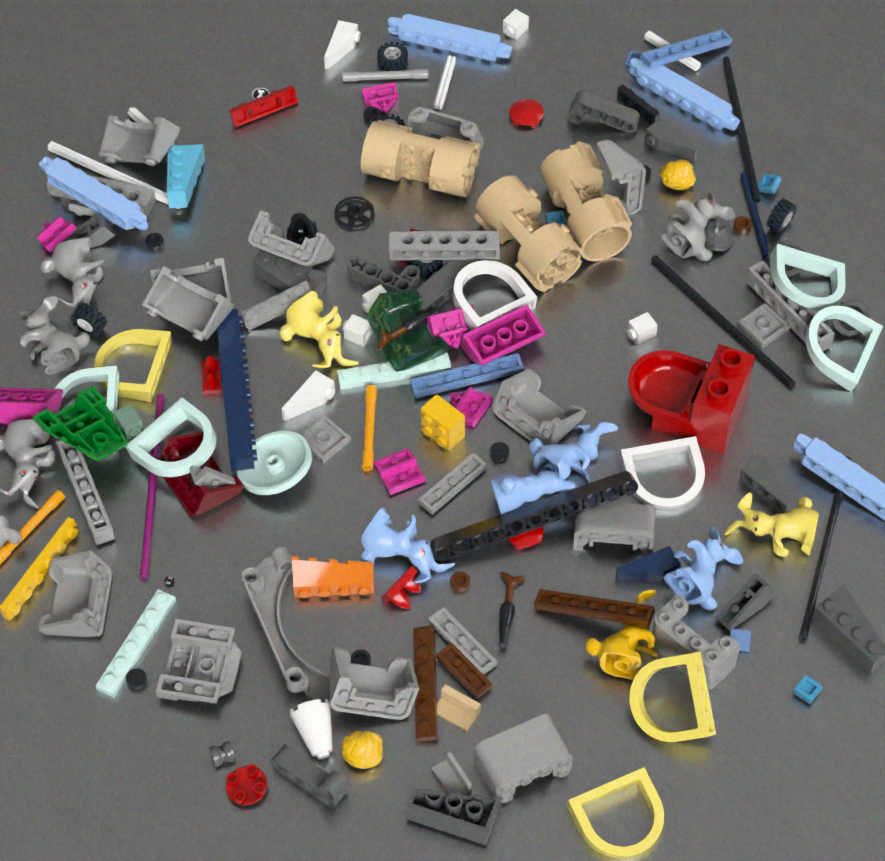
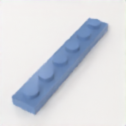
[640,29,732,68]
[410,353,524,399]

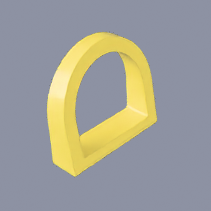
[94,329,172,403]
[630,651,716,742]
[566,767,664,858]

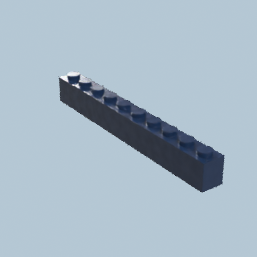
[217,309,258,471]

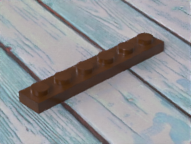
[533,589,655,627]
[413,625,438,742]

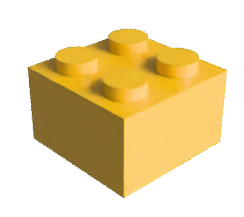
[421,394,465,451]

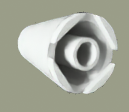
[289,699,333,760]

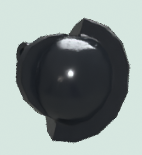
[287,212,320,245]

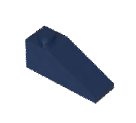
[616,546,681,582]

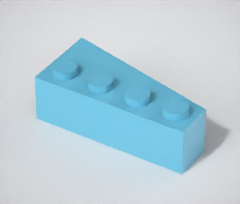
[167,144,205,208]

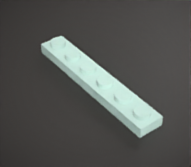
[337,352,451,390]
[96,589,176,698]

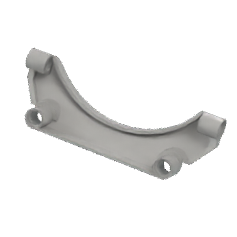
[241,547,332,708]

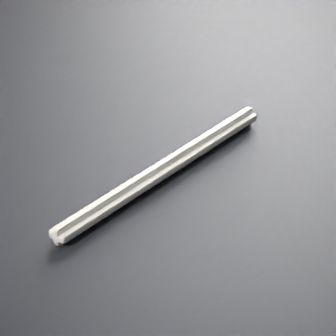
[48,141,180,209]

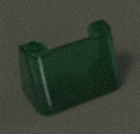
[367,289,449,372]

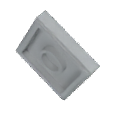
[737,303,790,348]
[300,415,351,464]

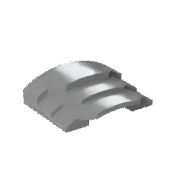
[156,619,242,704]

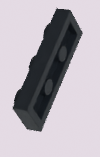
[617,84,660,125]

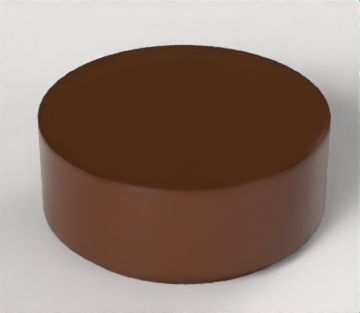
[733,216,752,234]
[450,571,470,592]

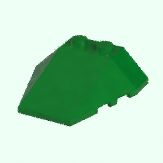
[32,386,128,462]

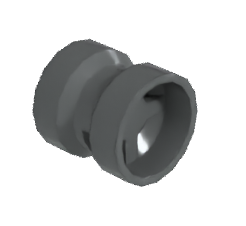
[209,741,235,767]

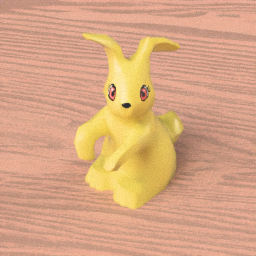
[279,291,359,368]
[724,492,819,557]

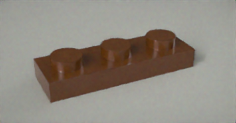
[436,643,492,699]

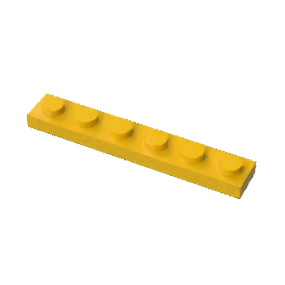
[0,517,79,621]

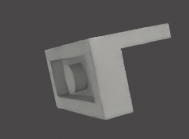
[189,465,236,490]
[432,751,472,796]

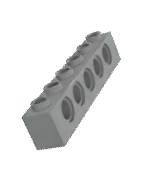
[46,174,156,217]
[389,230,500,260]
[746,260,835,352]
[56,440,115,546]

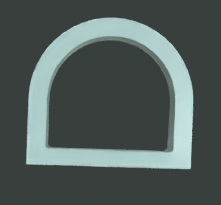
[770,244,845,310]
[806,306,883,392]
[55,366,120,423]
[125,398,216,477]

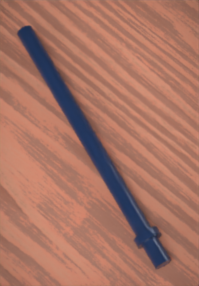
[740,172,770,267]

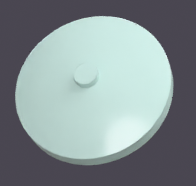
[236,431,312,495]

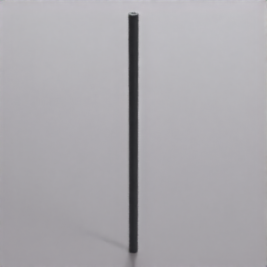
[723,56,761,203]
[651,255,796,388]
[799,456,851,641]

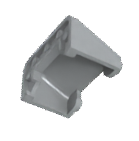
[408,107,484,151]
[99,115,180,166]
[597,140,646,215]
[248,210,335,268]
[150,258,231,318]
[142,266,234,341]
[493,369,586,445]
[573,502,655,556]
[38,550,112,637]
[330,647,419,720]

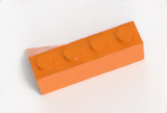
[292,556,374,598]

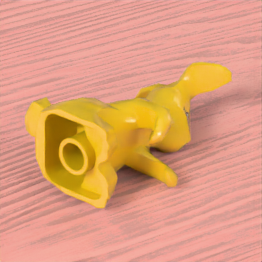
[586,590,658,680]

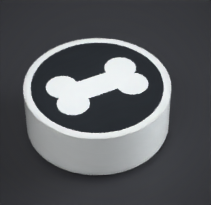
[252,88,269,100]

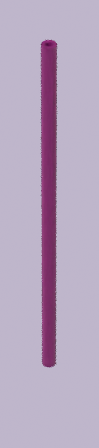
[140,394,164,579]

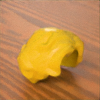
[660,159,696,190]
[341,731,383,769]

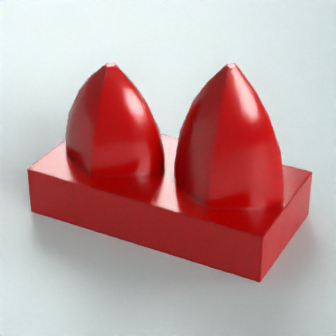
[202,355,222,395]
[381,566,421,609]

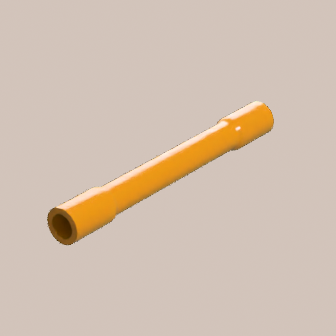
[361,385,377,471]
[0,490,65,565]

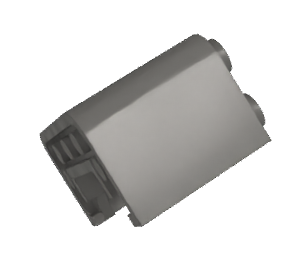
[652,593,740,690]
[474,714,573,803]

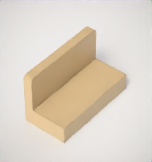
[437,684,481,731]

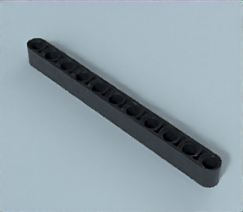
[430,471,638,562]

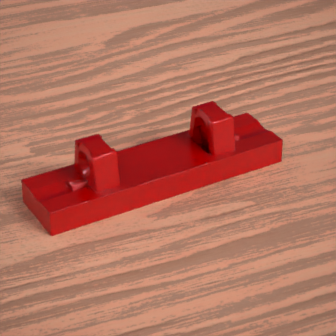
[229,85,298,127]

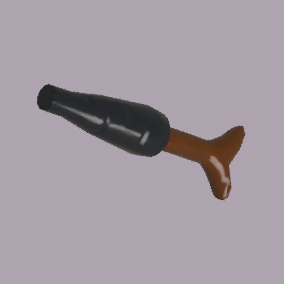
[377,309,439,351]
[499,572,525,647]

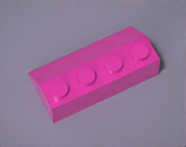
[461,305,546,366]
[0,387,63,426]

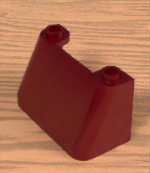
[158,431,244,516]

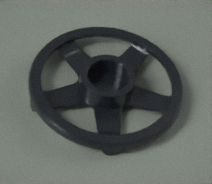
[334,196,375,230]

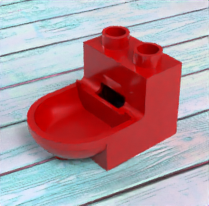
[628,344,755,454]

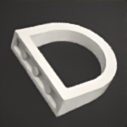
[453,260,537,331]
[619,436,705,510]

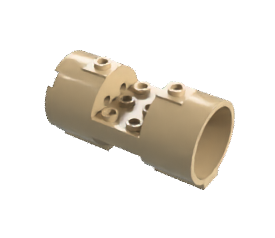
[361,120,480,197]
[541,141,633,261]
[474,175,584,292]

